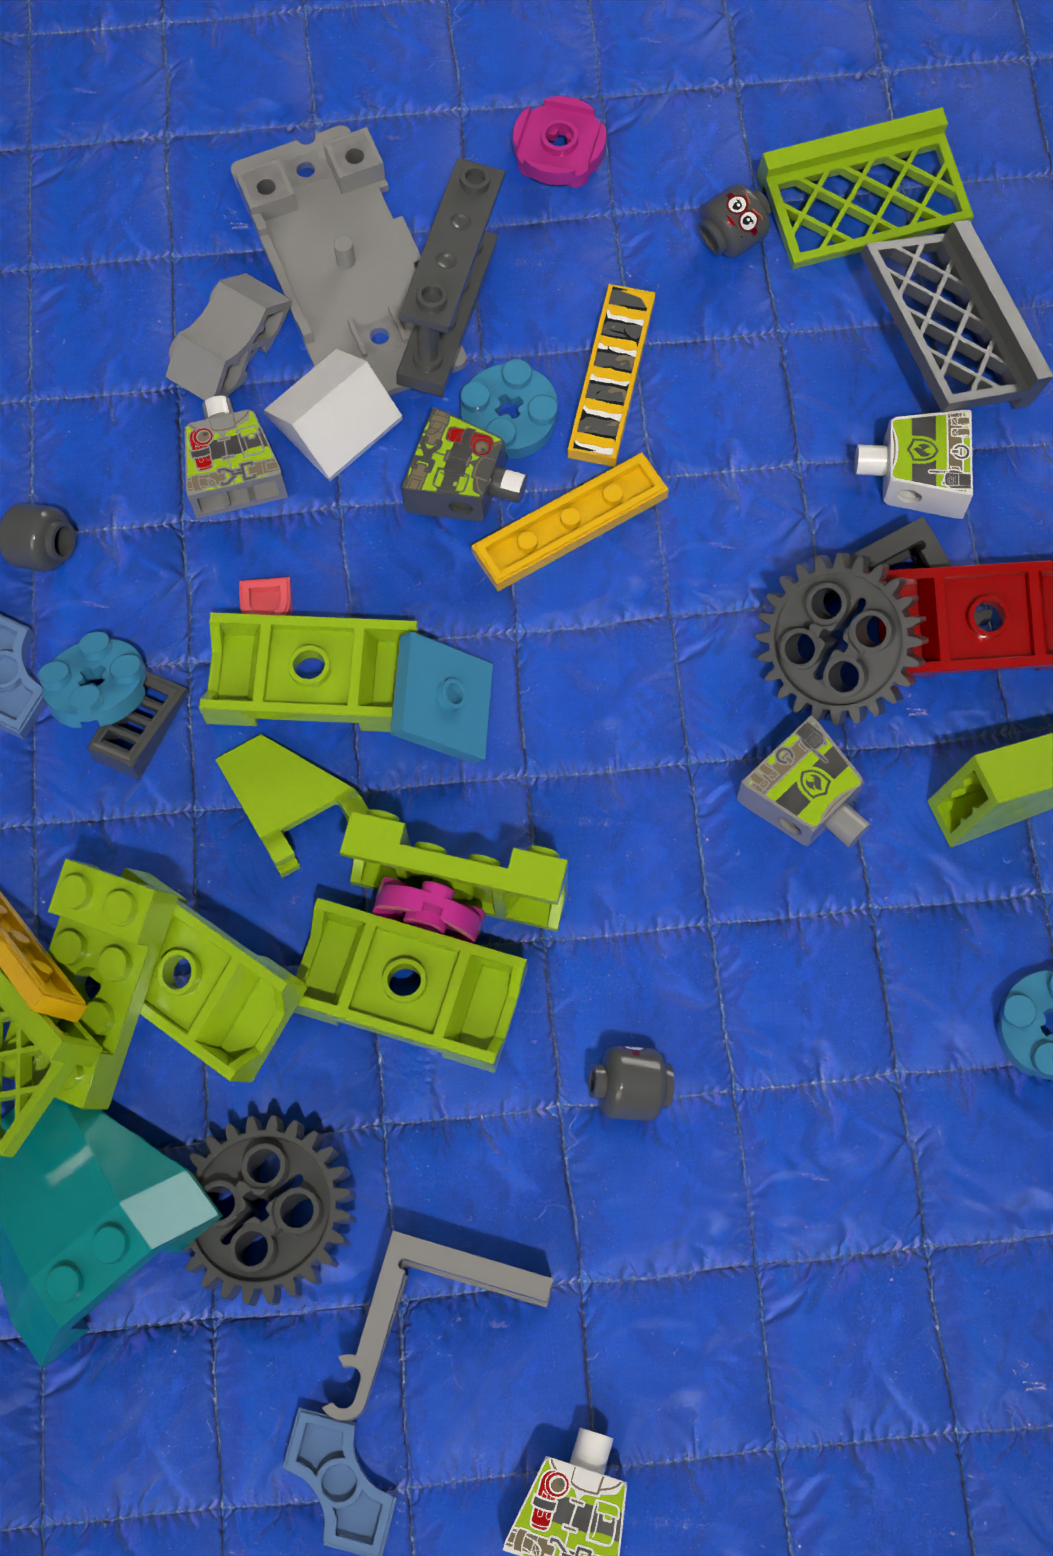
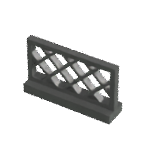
[860,220,1053,413]

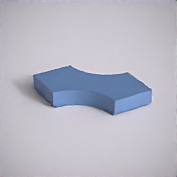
[0,614,47,741]
[282,1408,398,1556]

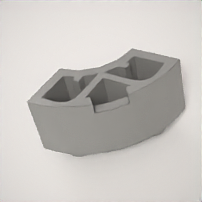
[165,273,292,400]

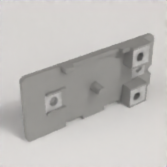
[231,125,467,396]

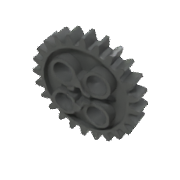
[755,553,929,725]
[181,1115,356,1306]

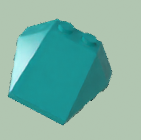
[0,1097,223,1367]

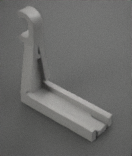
[322,1231,554,1422]

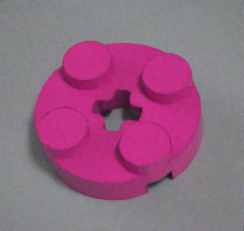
[513,96,606,188]
[373,877,486,944]

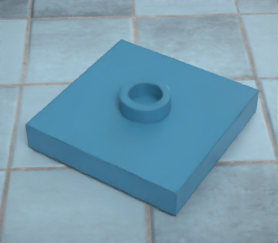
[390,631,493,764]

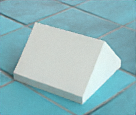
[263,349,403,481]

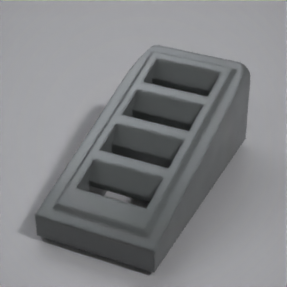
[87,672,188,780]

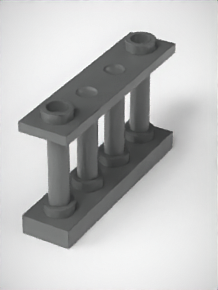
[397,158,505,397]

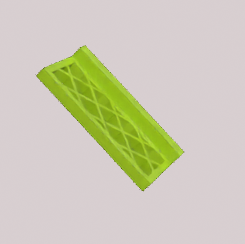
[756,107,974,270]
[0,968,103,1157]

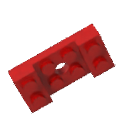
[876,560,1053,678]

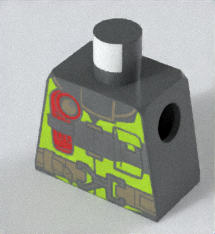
[401,407,527,522]

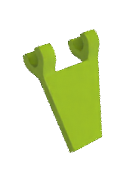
[215,734,369,878]

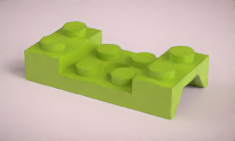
[199,612,420,732]
[340,809,568,932]
[2,858,179,1110]
[89,868,309,1082]
[294,898,528,1073]

